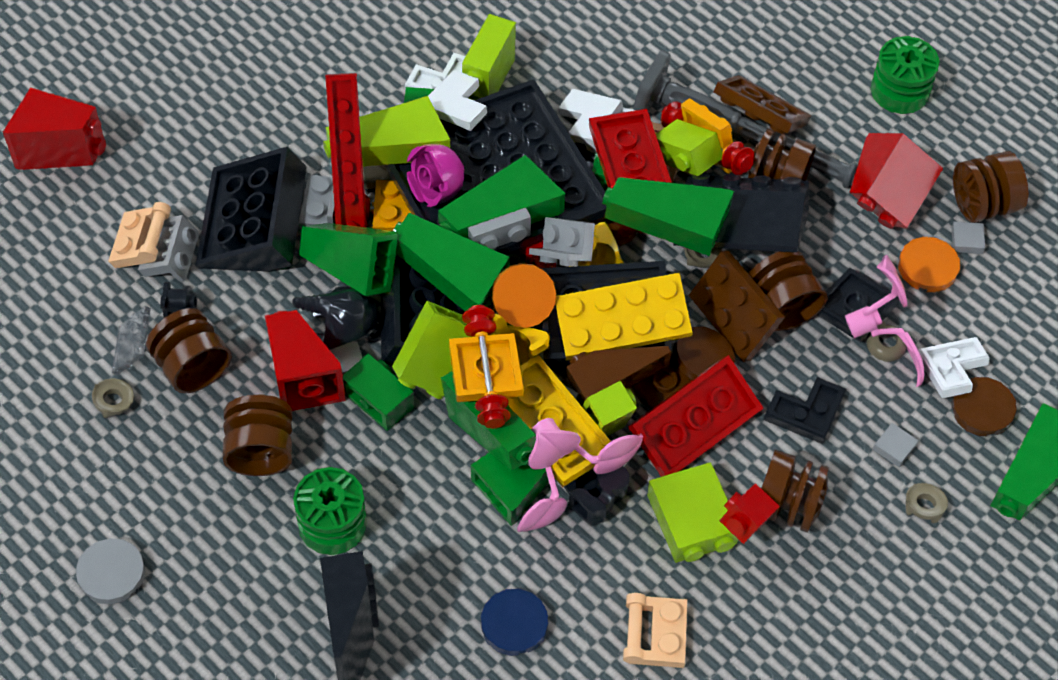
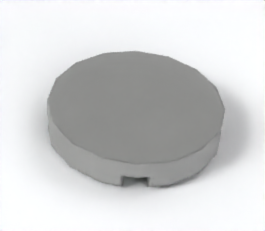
[76,538,145,605]

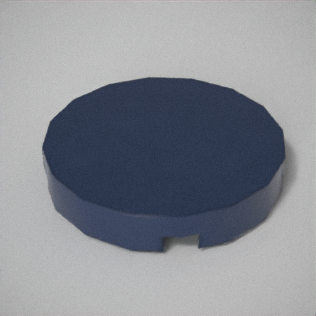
[481,588,548,656]

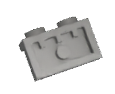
[298,174,336,230]
[138,215,199,282]
[529,217,595,267]

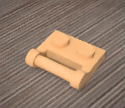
[108,202,171,268]
[623,593,687,668]

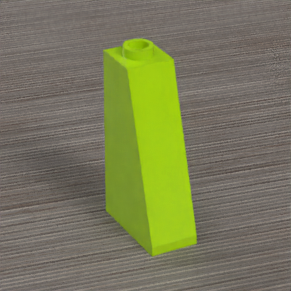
[323,96,450,167]

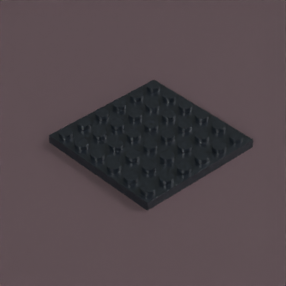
[384,79,606,255]

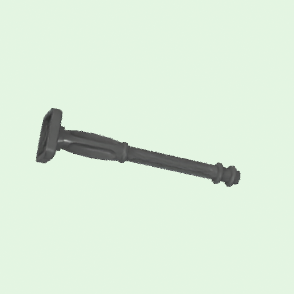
[633,50,858,188]

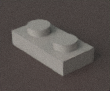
[468,208,531,250]

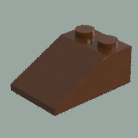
[567,346,671,405]

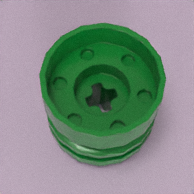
[870,36,940,114]
[293,467,367,555]

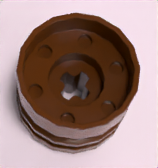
[748,129,816,181]
[953,151,1029,223]
[748,250,828,331]
[145,308,232,393]
[223,394,292,476]
[762,450,829,533]

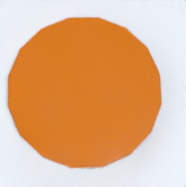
[898,237,960,293]
[492,264,556,328]

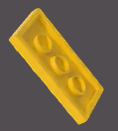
[555,273,693,360]
[507,355,611,487]

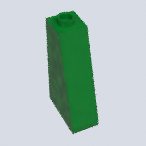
[438,155,565,238]
[602,177,734,256]
[393,213,510,312]
[299,223,398,296]
[441,371,536,471]
[990,403,1058,521]
[471,453,549,526]

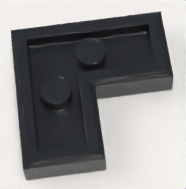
[764,377,846,444]

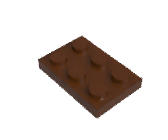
[713,75,812,134]
[688,251,785,362]

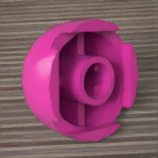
[407,144,464,207]

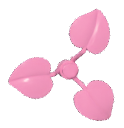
[844,255,924,387]
[517,418,643,532]

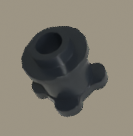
[160,282,197,318]

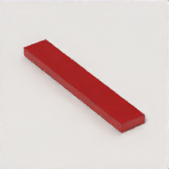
[325,73,367,228]

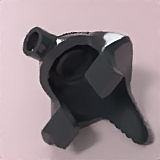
[292,286,381,350]

